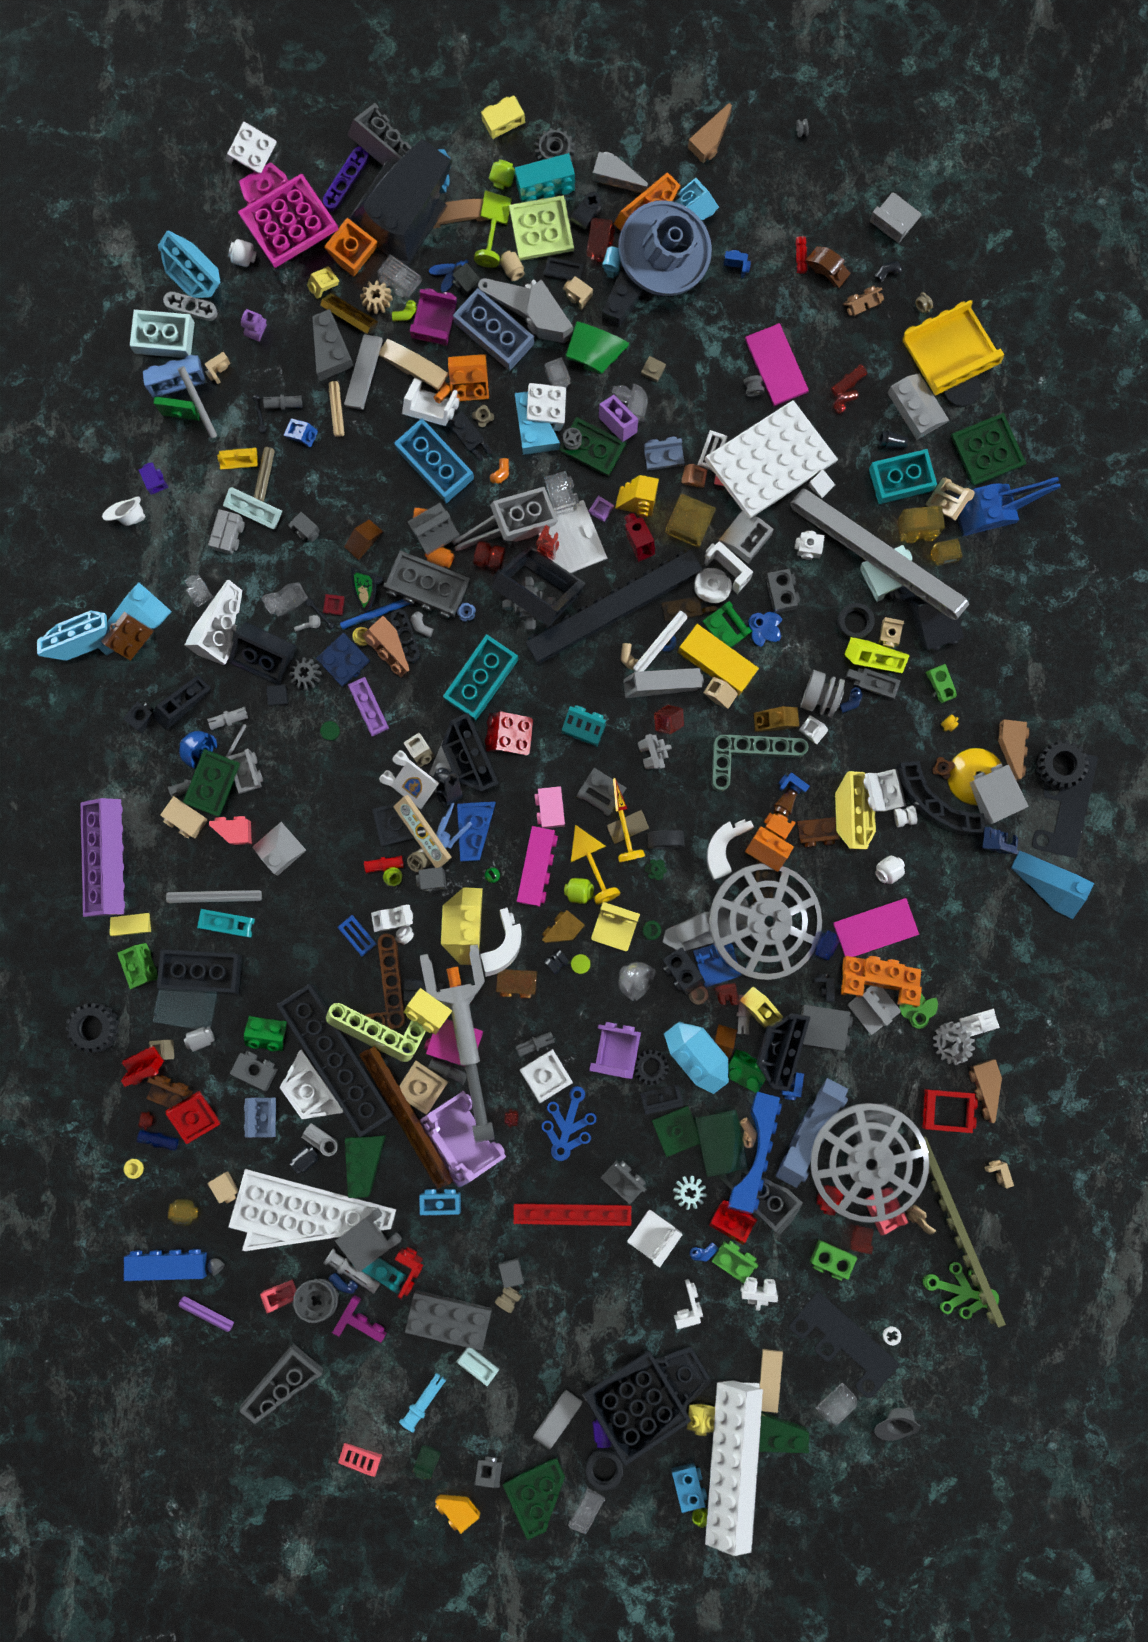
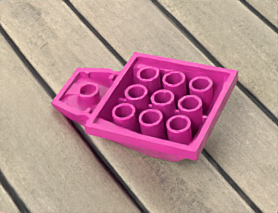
[238,162,339,268]

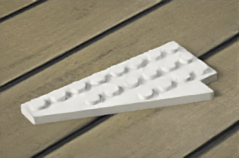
[229,1169,396,1251]

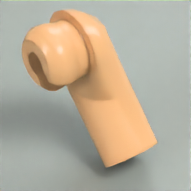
[739,1118,757,1148]

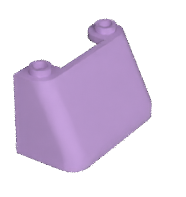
[419,1091,506,1187]

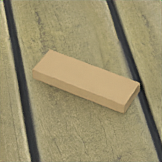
[759,1349,783,1413]

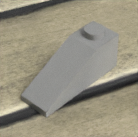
[593,152,648,193]

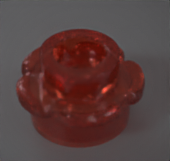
[505,1108,518,1128]
[139,1111,153,1130]

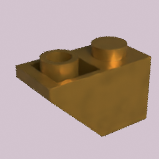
[754,706,799,732]
[542,910,585,943]

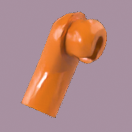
[434,381,451,403]
[490,458,509,484]

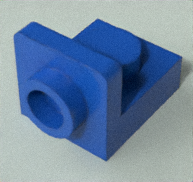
[284,418,318,447]
[778,773,810,794]
[780,1072,804,1100]

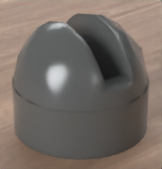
[207,1259,225,1276]

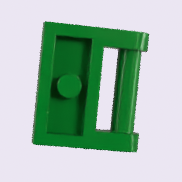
[702,601,752,648]

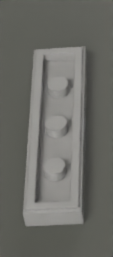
[344,334,383,410]

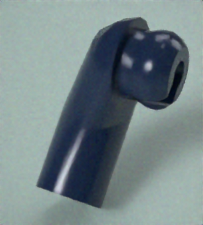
[839,687,862,713]
[328,1273,358,1294]

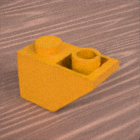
[436,1494,480,1533]

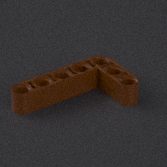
[349,934,406,1032]

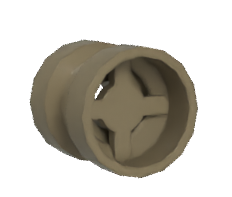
[407,848,432,872]
[495,1287,522,1313]

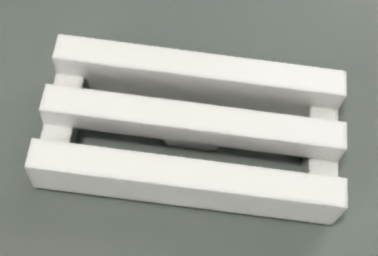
[697,430,728,472]

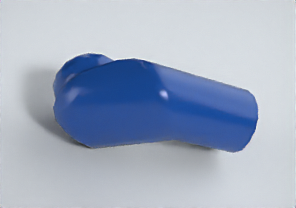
[690,1242,719,1261]

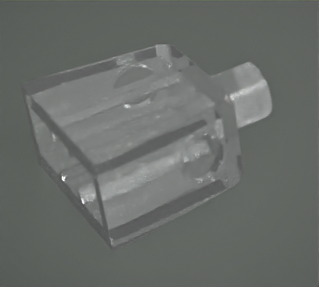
[816,1382,857,1426]

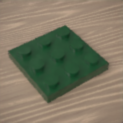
[951,413,1026,487]

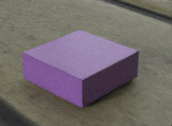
[588,496,614,522]

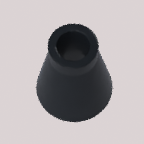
[879,430,908,449]

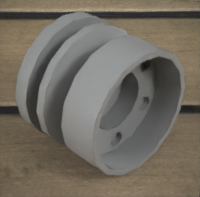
[800,670,845,718]

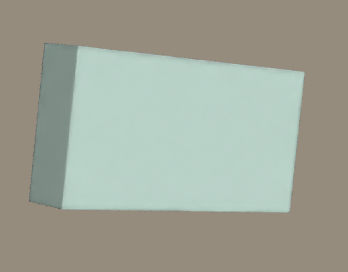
[456,1347,499,1386]

